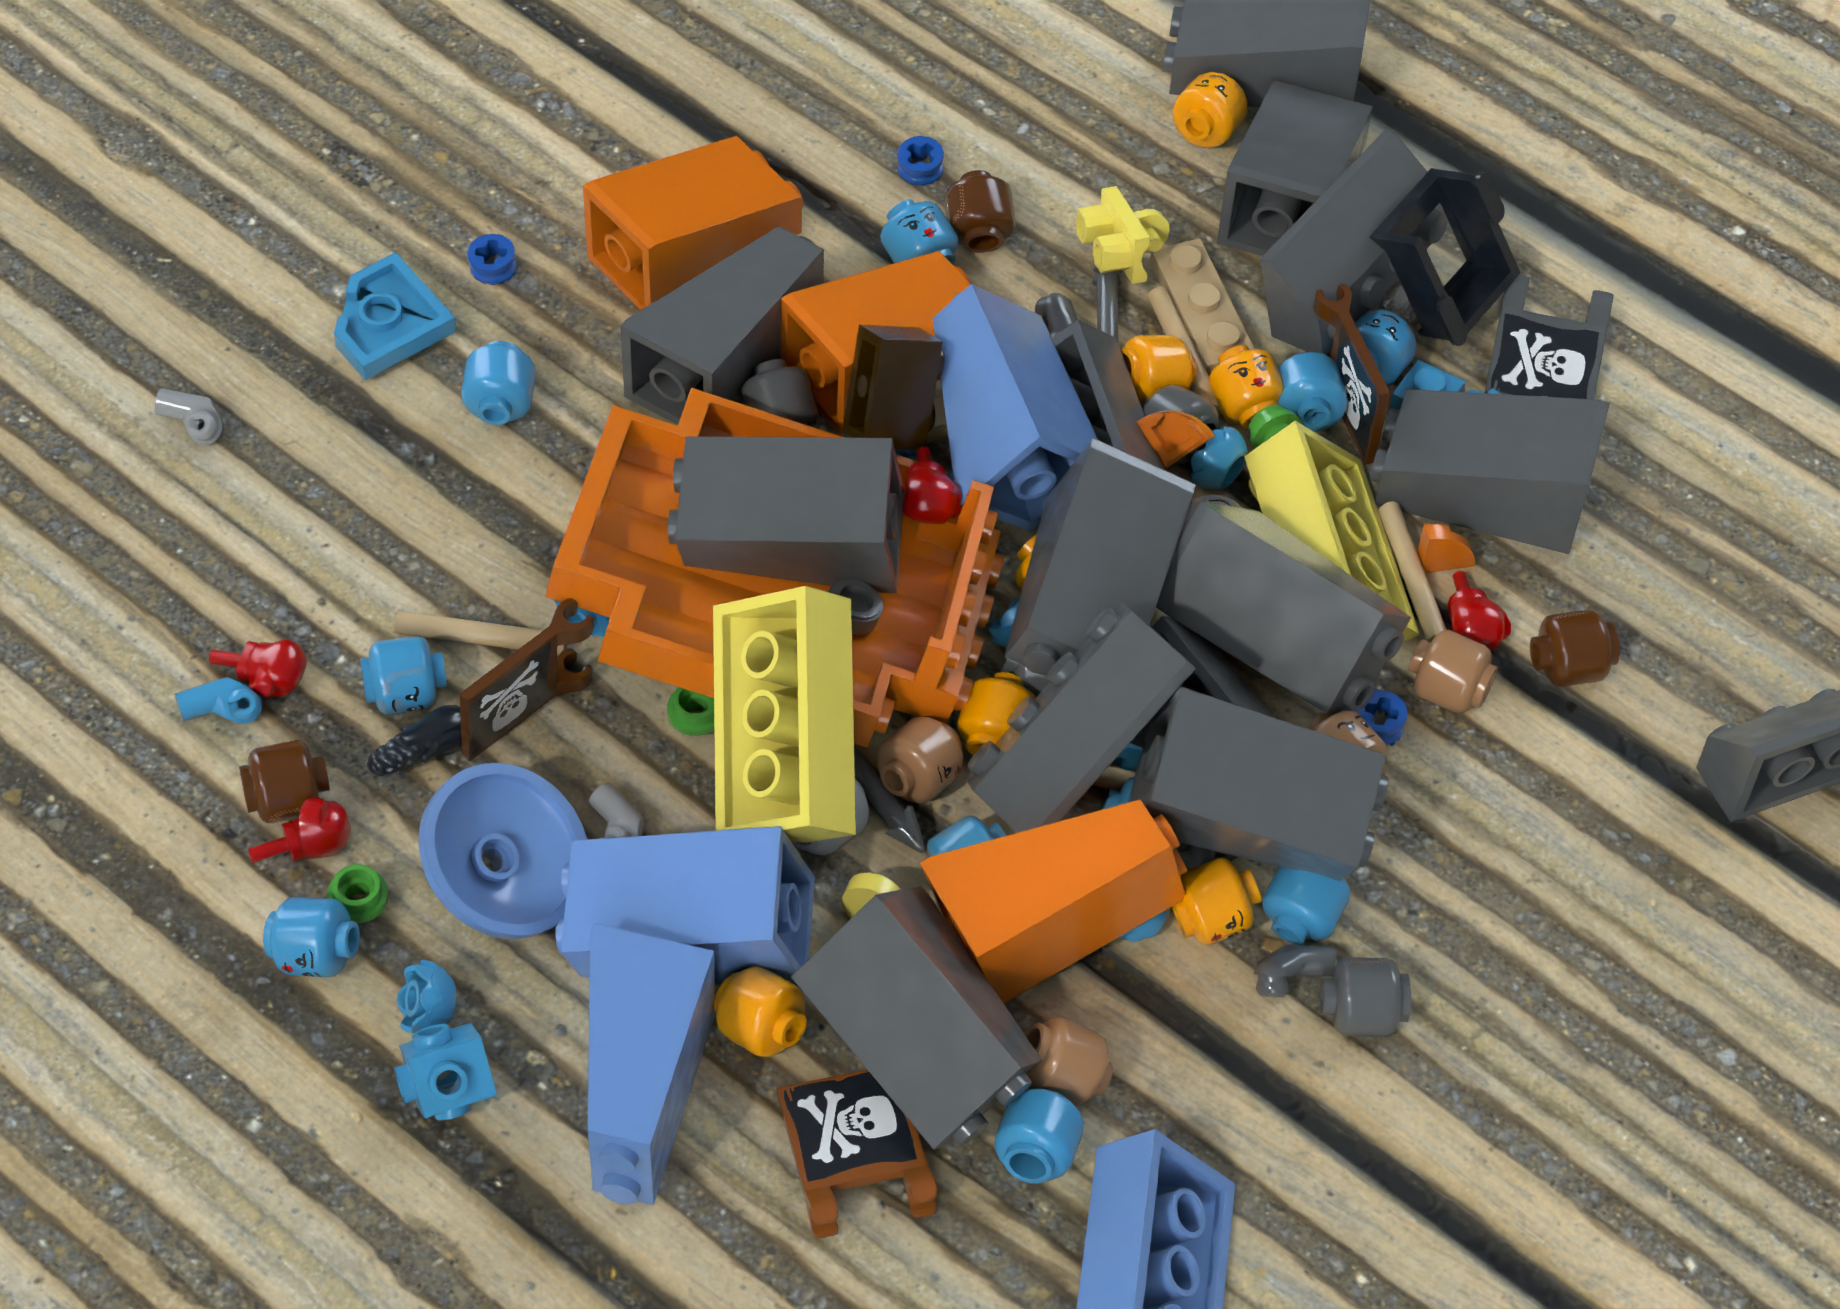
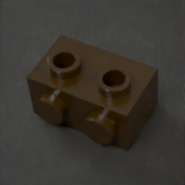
[842,324,944,450]

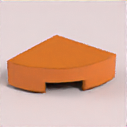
[1136,410,1215,468]
[1417,524,1475,573]

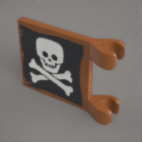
[777,1070,937,1239]

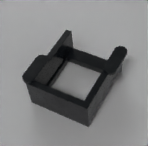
[1369,168,1520,346]

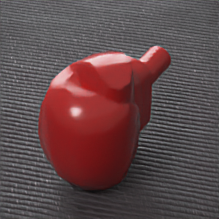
[902,447,963,524]
[1448,571,1511,651]
[209,640,307,698]
[247,797,351,863]

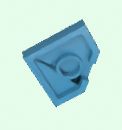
[334,252,456,380]

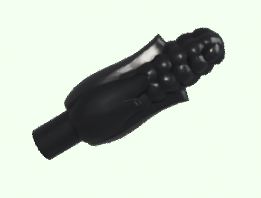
[367,705,462,776]

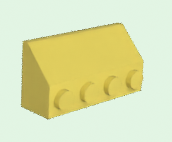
[1244,421,1420,641]
[713,586,856,842]

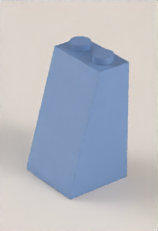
[933,284,1098,532]
[556,826,815,988]
[588,923,716,1205]

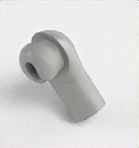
[155,388,223,445]
[589,783,645,839]

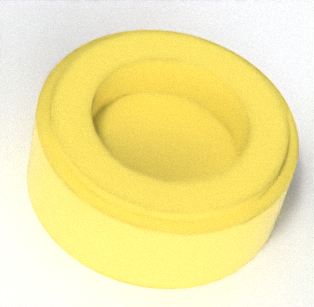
[841,872,901,918]

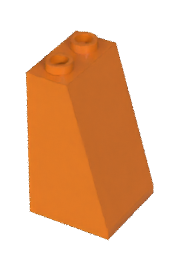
[583,136,803,310]
[781,251,971,437]
[919,799,1187,1004]

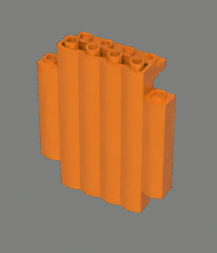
[545,388,1005,748]

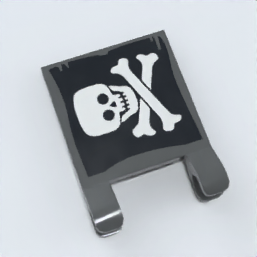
[1484,275,1614,399]

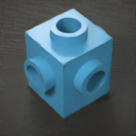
[394,1023,497,1120]

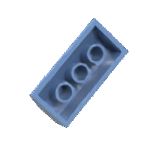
[1077,1129,1235,1309]

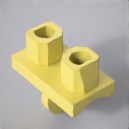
[1076,186,1170,284]

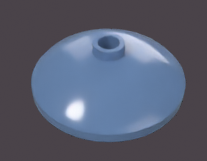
[419,763,587,939]

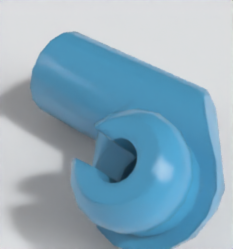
[175,677,262,724]

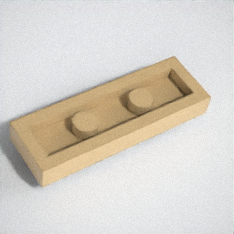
[1149,239,1255,375]

